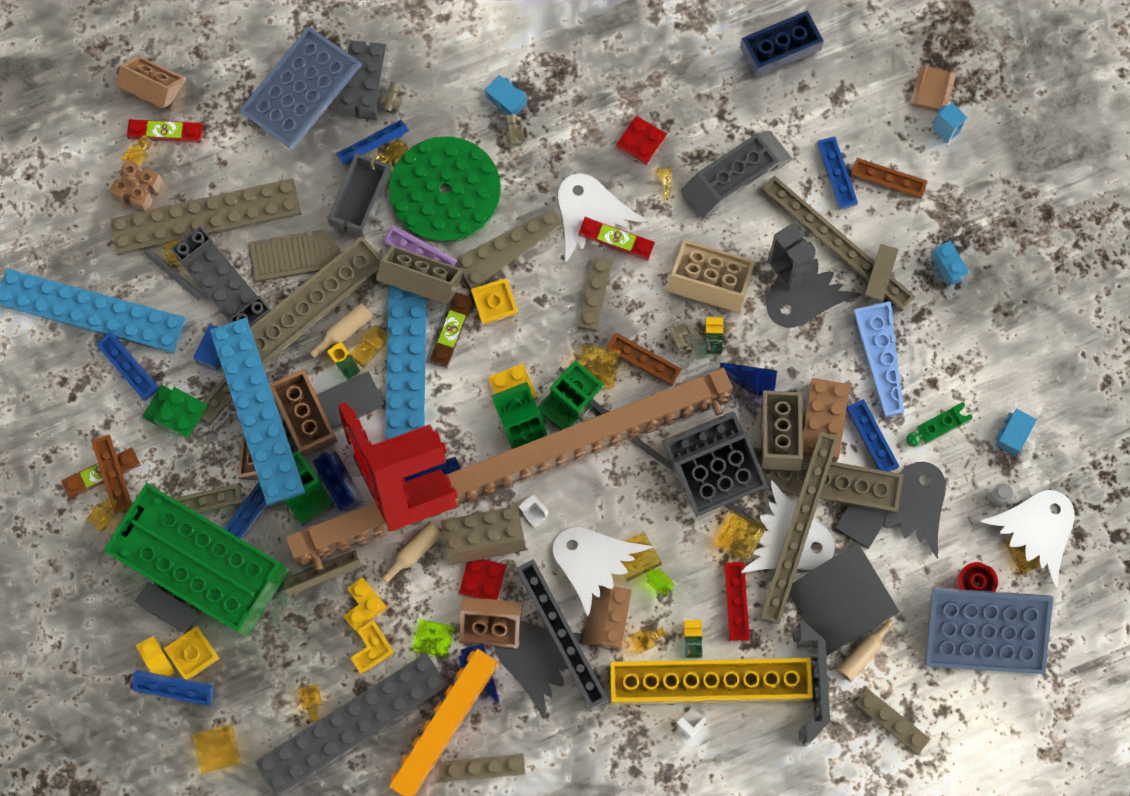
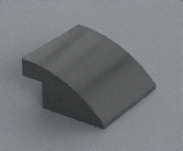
[662,411,768,517]
[789,543,900,656]

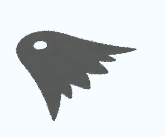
[767,259,862,328]
[851,462,946,559]
[495,622,584,719]

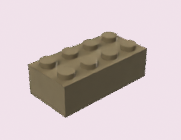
[376,245,463,304]
[761,390,803,471]
[441,506,526,566]

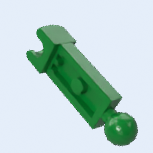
[906,402,973,447]

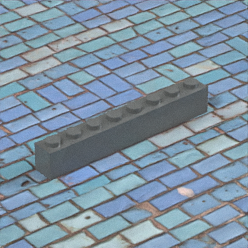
[516,559,608,711]

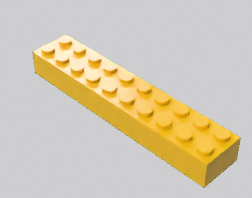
[610,658,813,705]

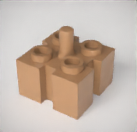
[109,159,163,212]

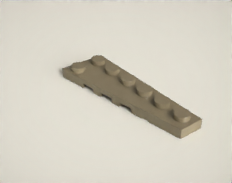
[455,208,562,289]

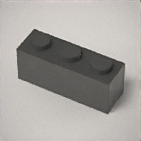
[135,582,200,634]

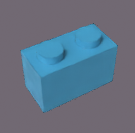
[485,75,527,115]
[932,102,968,143]
[930,240,969,287]
[995,408,1037,456]

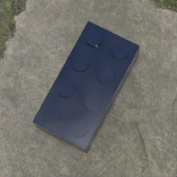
[740,10,824,78]

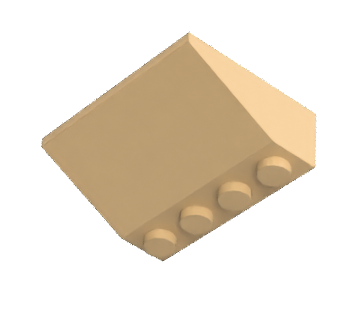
[667,240,755,313]

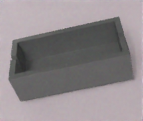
[339,40,388,120]
[327,153,392,238]
[767,223,816,291]

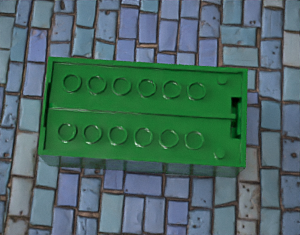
[103,483,290,637]

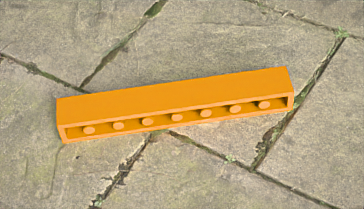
[389,649,500,796]

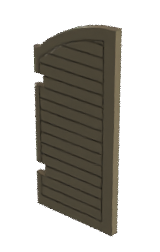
[250,229,341,282]

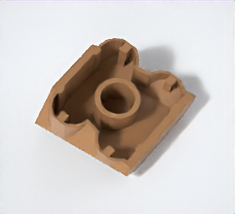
[910,65,956,112]

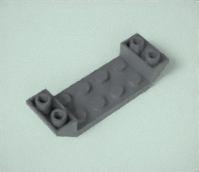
[681,130,793,220]
[170,226,271,327]
[793,621,831,747]

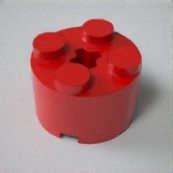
[954,562,998,592]

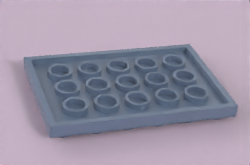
[239,26,362,150]
[925,588,1053,674]

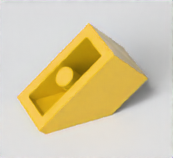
[136,635,176,677]

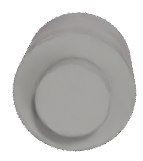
[990,483,1013,507]

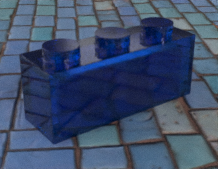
[312,451,364,511]

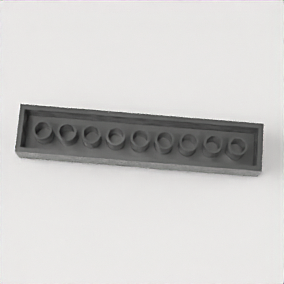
[255,652,448,796]

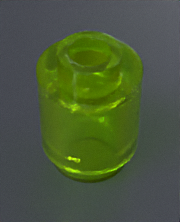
[646,568,675,596]

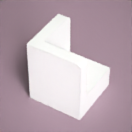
[518,494,548,527]
[675,708,707,739]

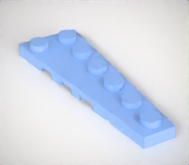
[853,301,904,418]

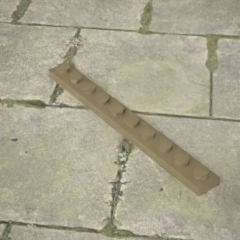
[761,175,916,311]
[760,431,839,624]

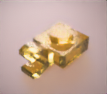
[121,135,152,167]
[376,139,409,165]
[87,497,117,532]
[630,627,666,654]
[298,684,323,722]

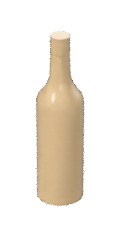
[309,303,373,358]
[382,521,443,583]
[836,619,894,682]

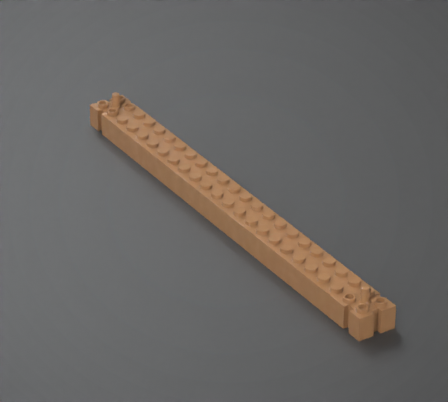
[286,368,733,571]

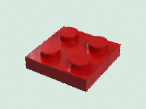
[616,115,667,165]
[459,559,507,600]

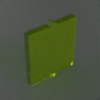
[413,619,454,658]

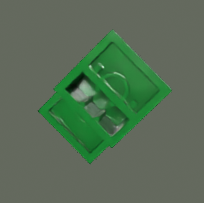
[538,360,604,430]
[491,382,548,450]
[142,384,208,439]
[284,451,335,526]

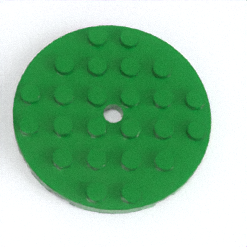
[389,136,501,243]

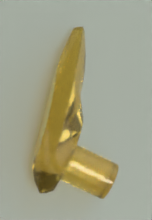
[656,166,673,201]

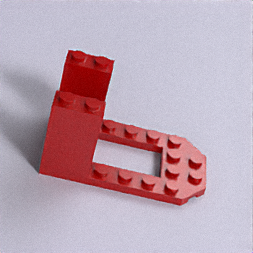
[338,402,458,532]

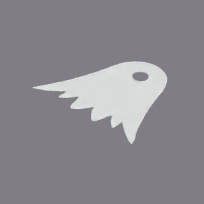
[558,173,648,262]
[741,480,835,573]
[980,490,1075,587]
[553,527,653,616]

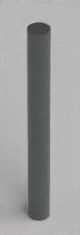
[144,248,204,301]

